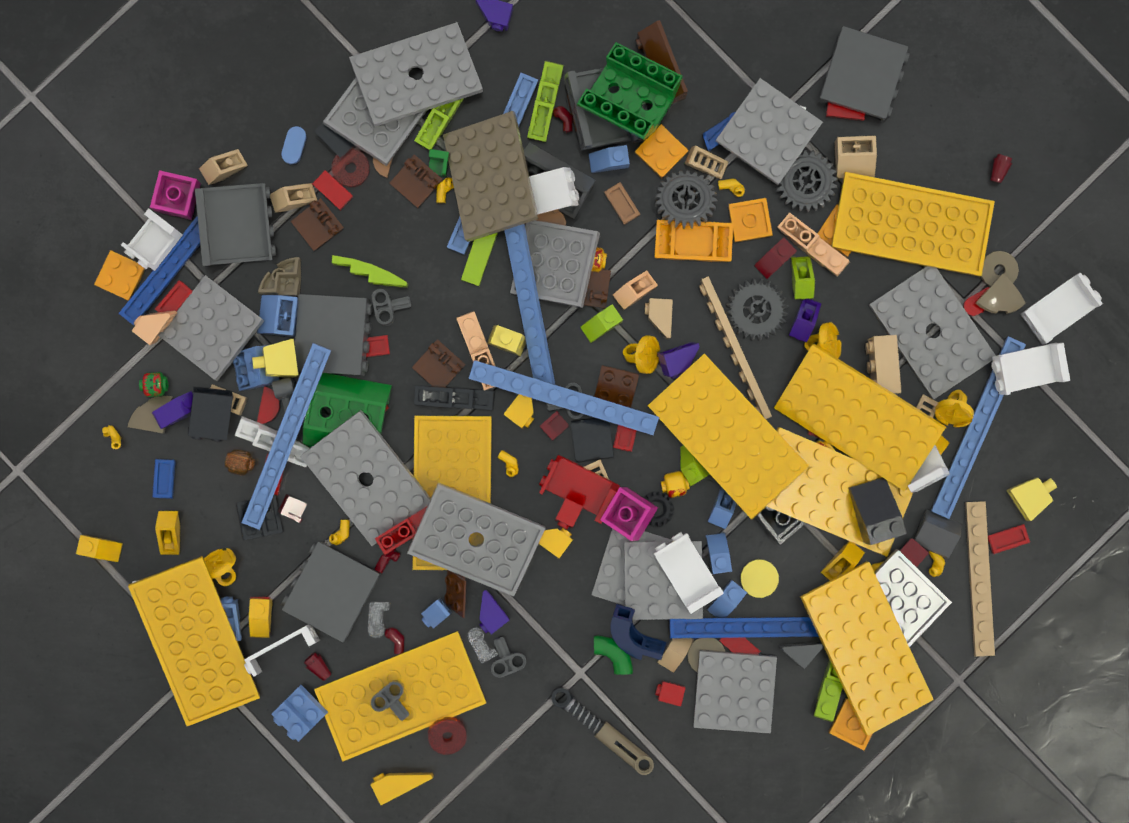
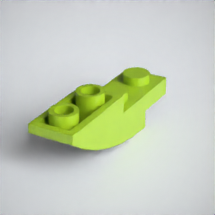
[814,659,843,722]

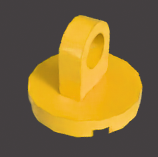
[804,322,841,358]
[623,335,660,374]
[935,390,974,427]
[204,548,236,586]

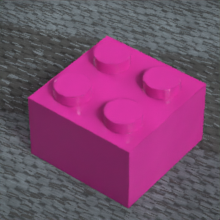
[150,170,201,220]
[600,487,658,541]

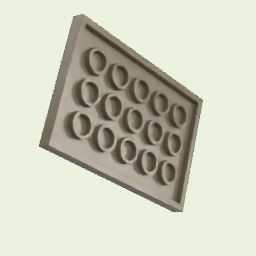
[443,111,539,242]

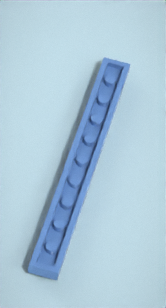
[447,73,538,255]
[504,224,556,385]
[931,336,1026,519]
[242,343,331,530]
[469,360,659,435]

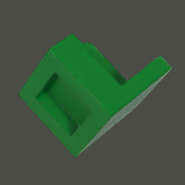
[429,149,449,177]

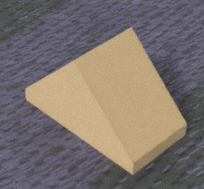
[657,638,693,673]

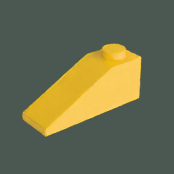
[370,773,434,805]

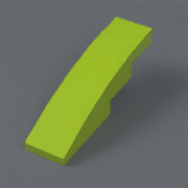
[527,61,564,142]
[414,98,464,150]
[461,232,498,286]
[332,255,408,288]

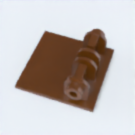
[390,154,443,208]
[291,198,344,251]
[584,269,611,308]
[412,339,466,387]
[594,365,639,408]
[444,570,466,618]

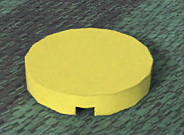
[740,560,779,598]

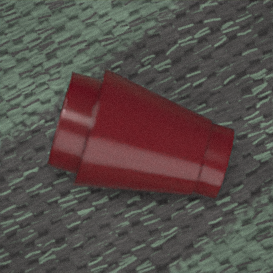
[991,154,1012,183]
[303,652,332,681]

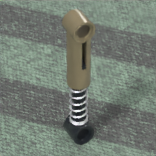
[551,687,654,775]

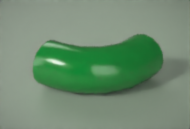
[594,636,633,675]

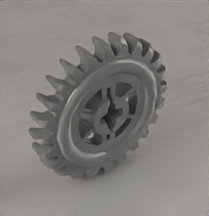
[776,150,838,212]
[655,170,718,229]
[726,278,788,341]

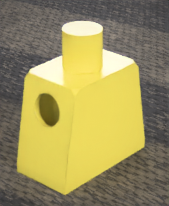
[487,325,526,357]
[252,339,298,378]
[1006,478,1057,521]

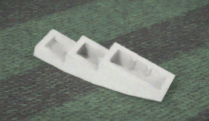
[235,416,310,467]

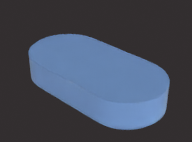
[281,126,307,165]

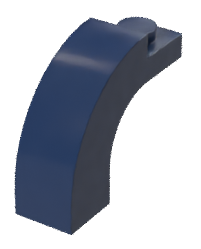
[611,604,666,660]

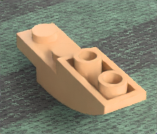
[778,213,850,277]
[456,311,495,390]

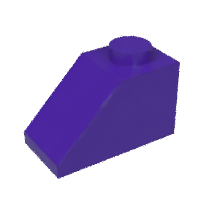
[475,0,513,32]
[789,298,821,342]
[658,342,700,379]
[152,391,193,429]
[479,589,510,635]

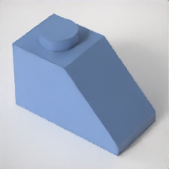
[589,145,630,173]
[708,487,736,529]
[706,533,732,574]
[707,580,747,618]
[421,598,452,629]

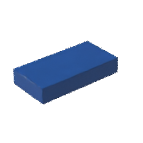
[153,459,176,499]

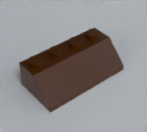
[635,20,688,104]

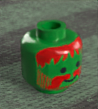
[139,372,168,397]

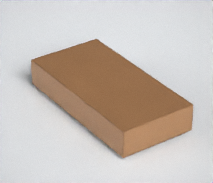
[604,182,640,225]

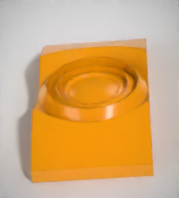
[655,220,733,262]

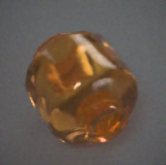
[225,449,255,476]

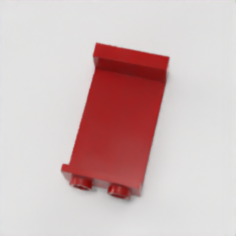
[539,455,620,524]

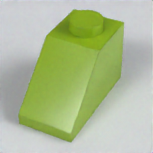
[791,257,815,299]
[580,304,623,343]
[680,445,710,486]

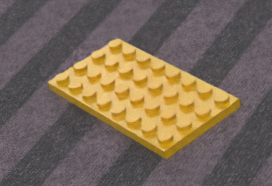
[831,172,995,277]
[774,344,946,491]
[648,354,809,519]
[413,416,492,570]
[767,427,913,557]
[128,556,260,726]
[800,561,934,736]
[314,631,487,761]

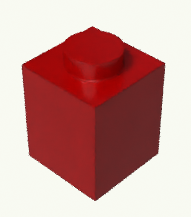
[555,498,583,530]
[655,680,686,706]

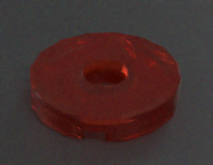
[332,149,370,187]
[428,717,467,755]

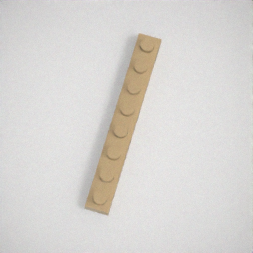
[699,276,772,419]
[965,501,995,656]

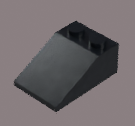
[848,477,907,545]
[754,506,806,545]

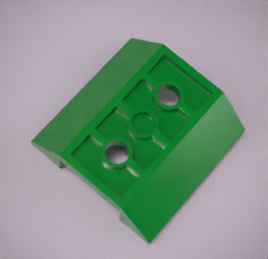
[577,42,683,140]
[303,373,392,448]

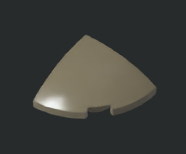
[258,257,301,297]
[976,274,1025,314]
[128,396,173,434]

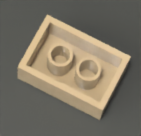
[865,335,901,395]

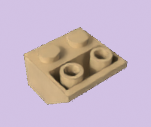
[835,136,877,179]

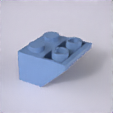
[257,295,298,337]
[233,345,280,391]

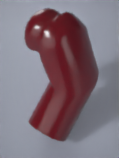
[553,106,572,133]
[374,549,401,573]
[385,628,404,654]

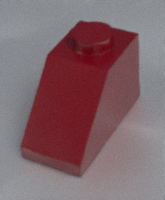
[754,238,797,279]

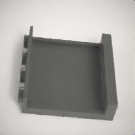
[818,26,910,122]
[564,68,647,150]
[195,183,276,266]
[295,294,373,376]
[281,541,381,643]

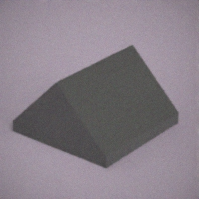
[914,509,961,559]
[779,642,823,669]

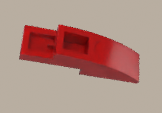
[375,507,427,555]

